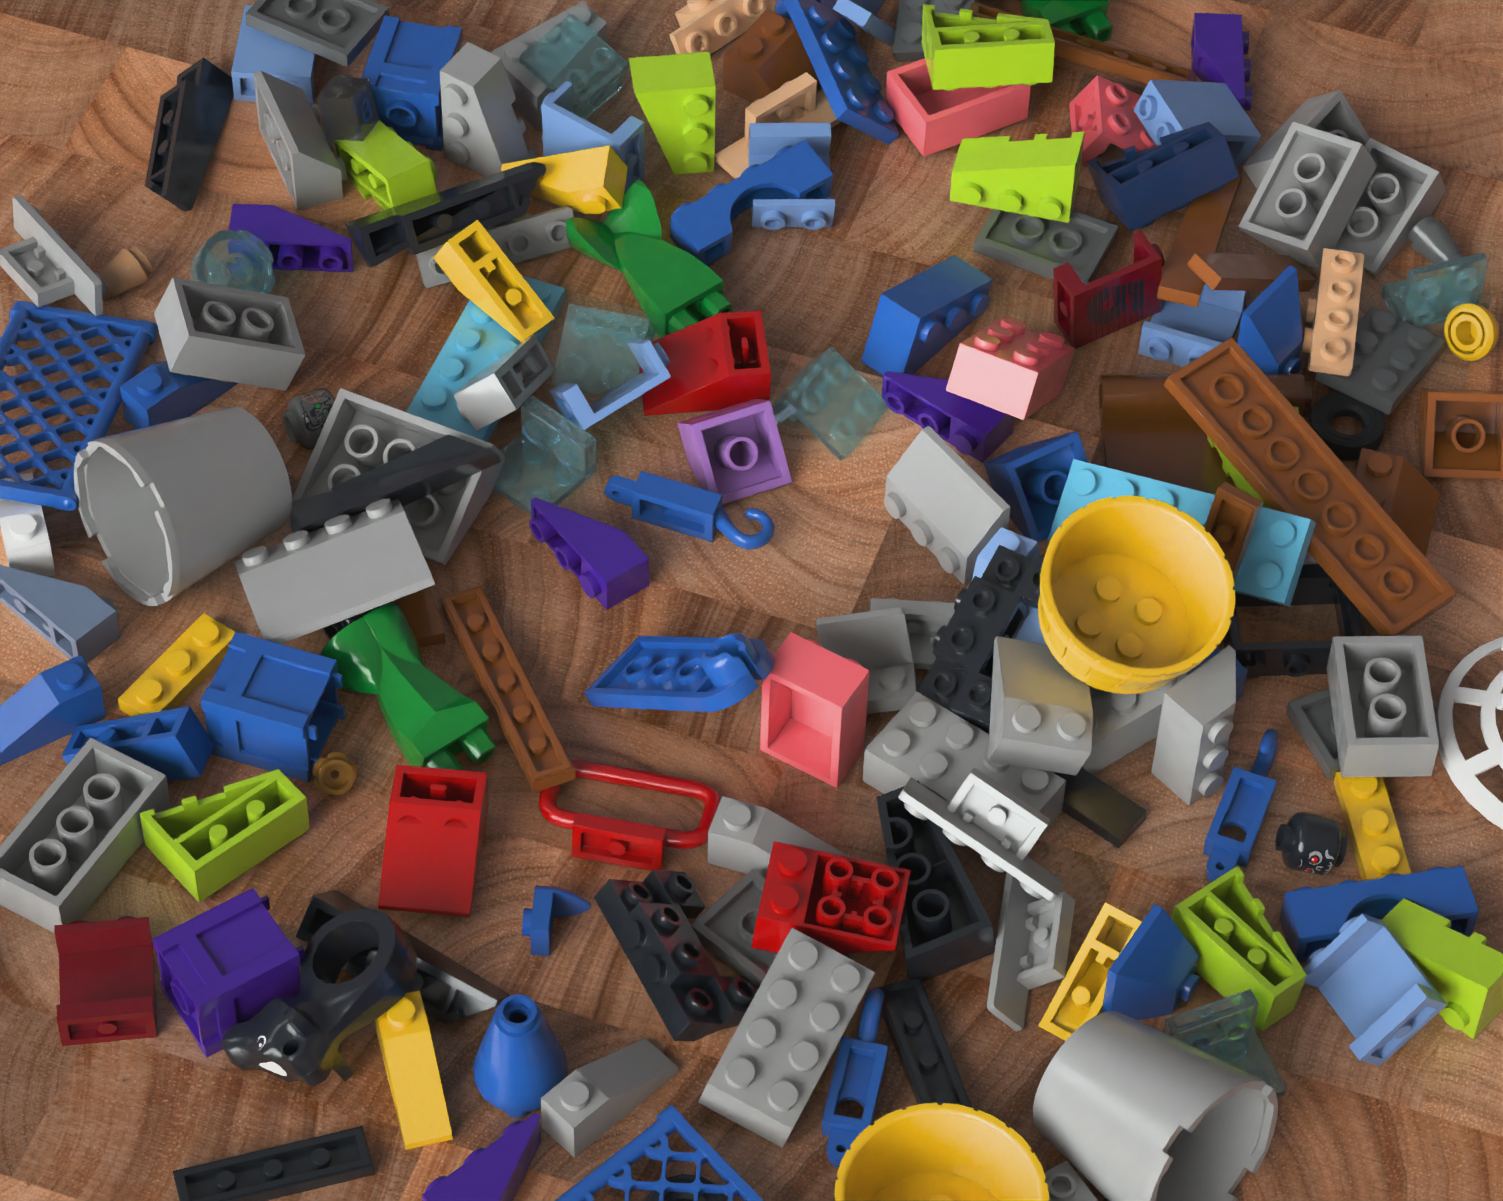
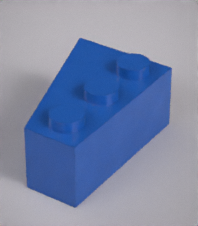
[861,255,993,375]

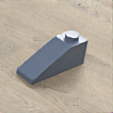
[0,565,121,663]

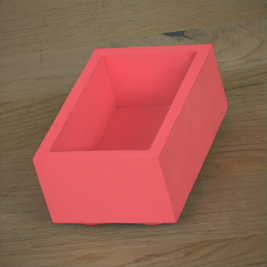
[885,58,1031,157]
[946,318,1075,420]
[760,632,870,788]

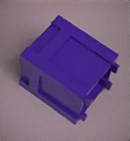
[153,888,305,1058]

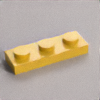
[118,613,235,716]
[1334,772,1412,881]

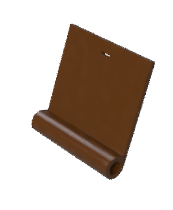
[1098,373,1312,495]

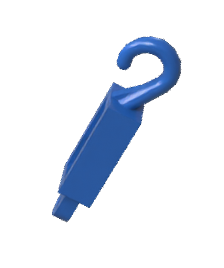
[604,471,775,550]
[1203,729,1279,882]
[822,988,888,1167]

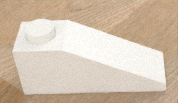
[0,472,56,577]

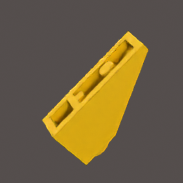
[501,145,628,214]
[434,220,555,342]
[1038,902,1142,1041]
[375,990,453,1150]

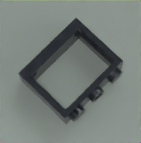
[1223,564,1364,678]

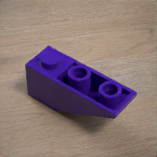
[1191,13,1252,111]
[227,204,354,272]
[882,371,1014,463]
[529,497,649,610]
[422,1112,541,1201]

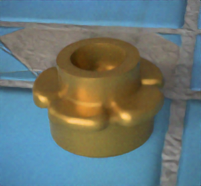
[313,752,357,796]

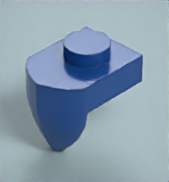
[522,885,591,956]

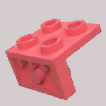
[1069,75,1156,167]

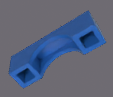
[670,140,833,266]
[1279,866,1479,963]

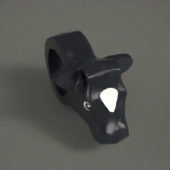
[222,908,417,1086]

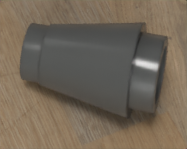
[1407,216,1467,276]

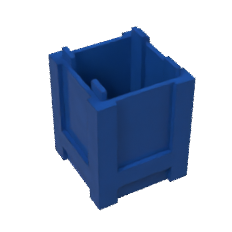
[360,15,463,152]
[201,632,346,782]

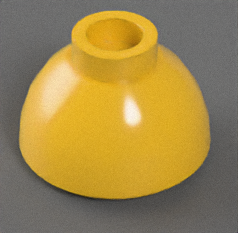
[1444,303,1499,361]

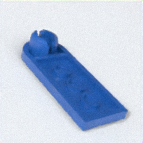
[775,0,900,145]
[584,632,775,712]

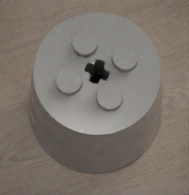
[74,407,292,606]
[1033,1011,1278,1201]

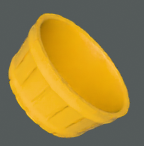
[1038,495,1235,694]
[834,1103,1049,1201]

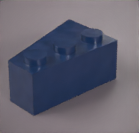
[1086,122,1239,231]

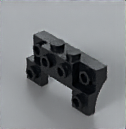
[918,545,1043,730]
[594,870,757,1042]

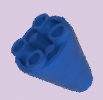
[473,994,568,1118]

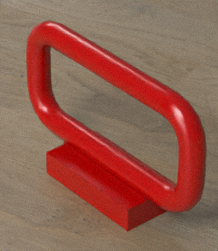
[538,760,721,871]

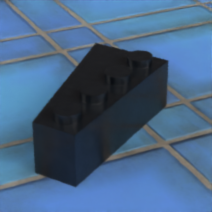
[876,780,995,982]

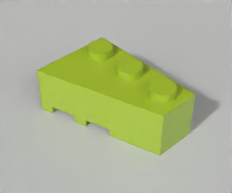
[921,4,1055,91]
[629,52,716,175]
[332,116,438,212]
[950,131,1085,223]
[139,769,310,903]
[1171,866,1307,1032]
[1382,898,1503,1040]

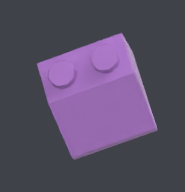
[677,399,792,504]

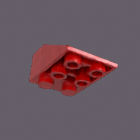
[637,310,771,416]
[378,765,489,917]
[751,841,911,954]

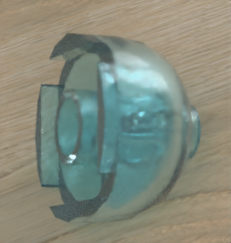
[190,230,276,294]

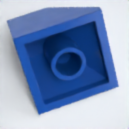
[1237,265,1303,374]
[984,432,1089,542]
[1101,904,1201,1020]

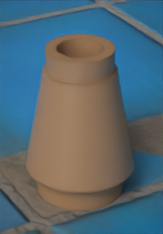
[98,245,154,302]

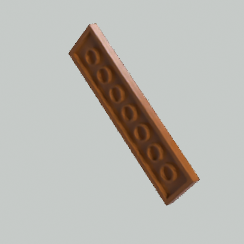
[1164,337,1457,636]

